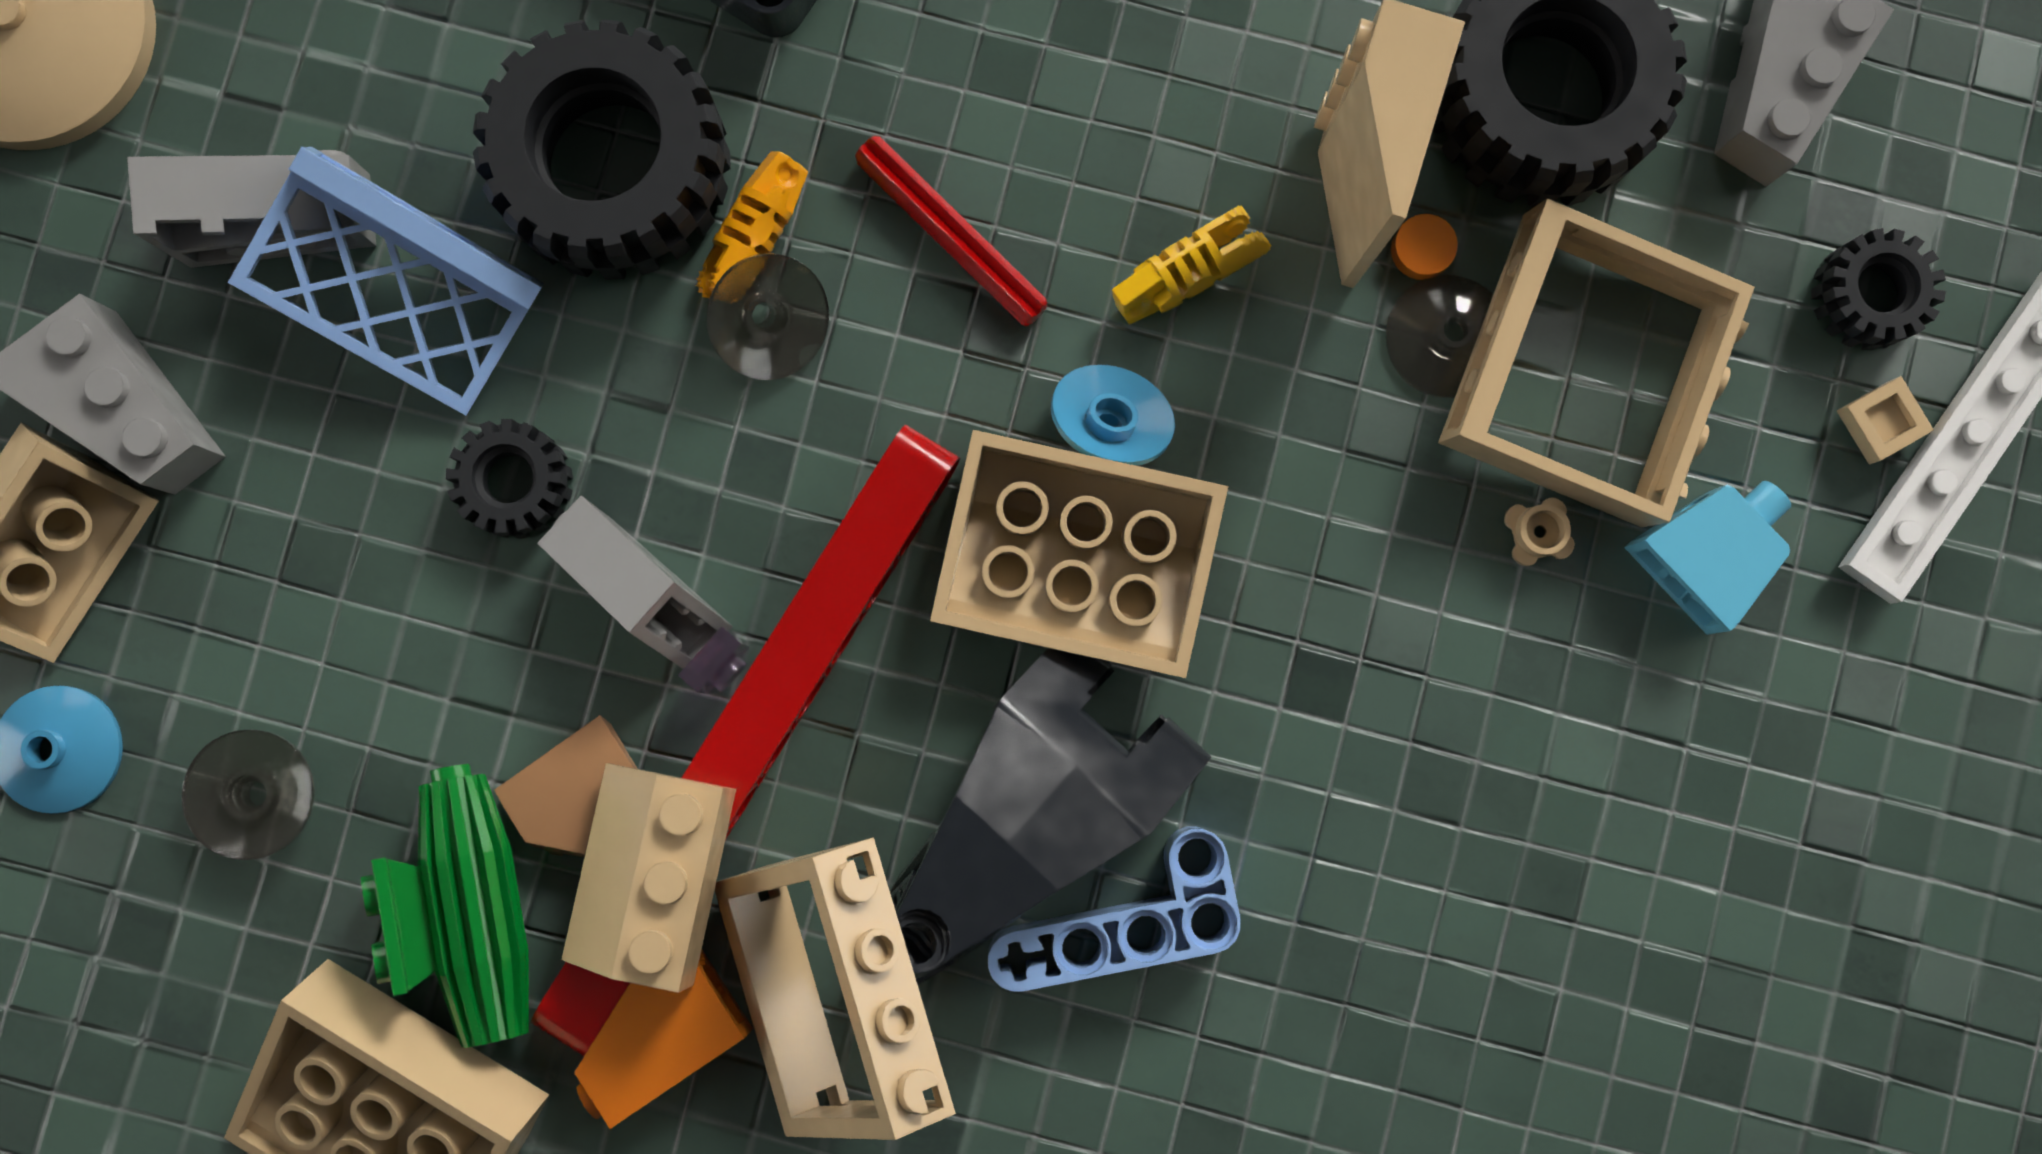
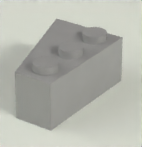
[1714,0,1894,187]
[127,150,377,268]
[0,293,226,495]

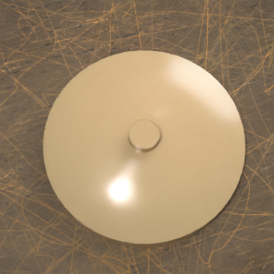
[0,0,156,150]

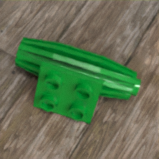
[361,764,529,1048]

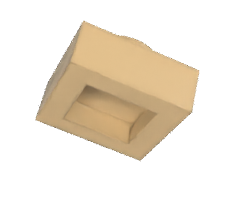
[1837,376,1934,464]

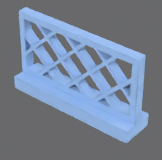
[228,147,544,416]

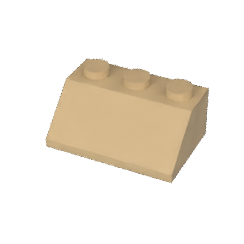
[0,423,159,663]
[561,763,736,993]

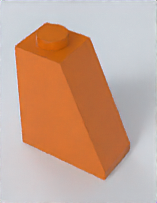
[574,949,753,1129]

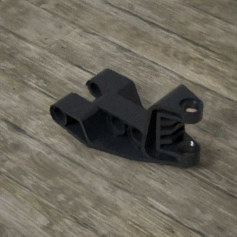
[890,648,1211,985]

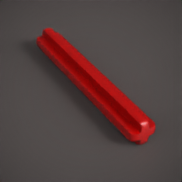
[855,135,1047,327]

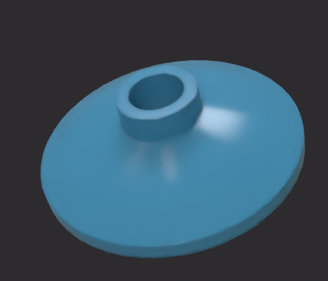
[1051,365,1175,466]
[0,686,123,814]

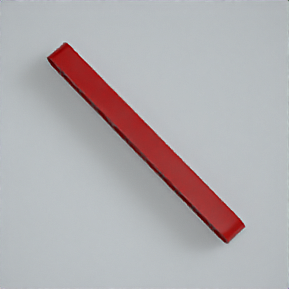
[531,425,960,1056]

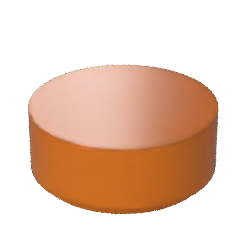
[1391,214,1458,280]

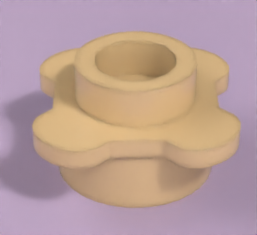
[1504,498,1575,566]

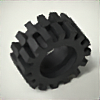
[1811,228,1946,350]
[446,419,573,539]

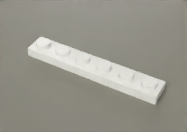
[1838,271,2042,604]

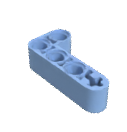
[988,826,1240,992]

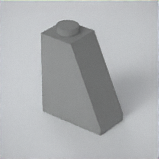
[537,496,733,674]

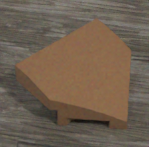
[494,715,638,857]

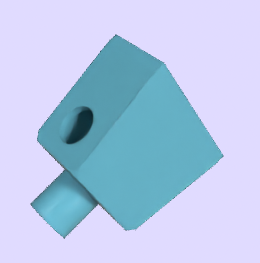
[1624,481,1791,635]

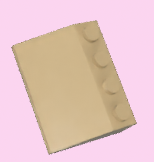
[1314,0,1465,288]
[930,430,1229,678]
[224,959,549,1154]

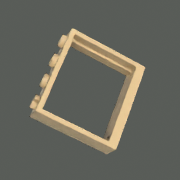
[1438,198,1755,527]
[715,837,956,1140]

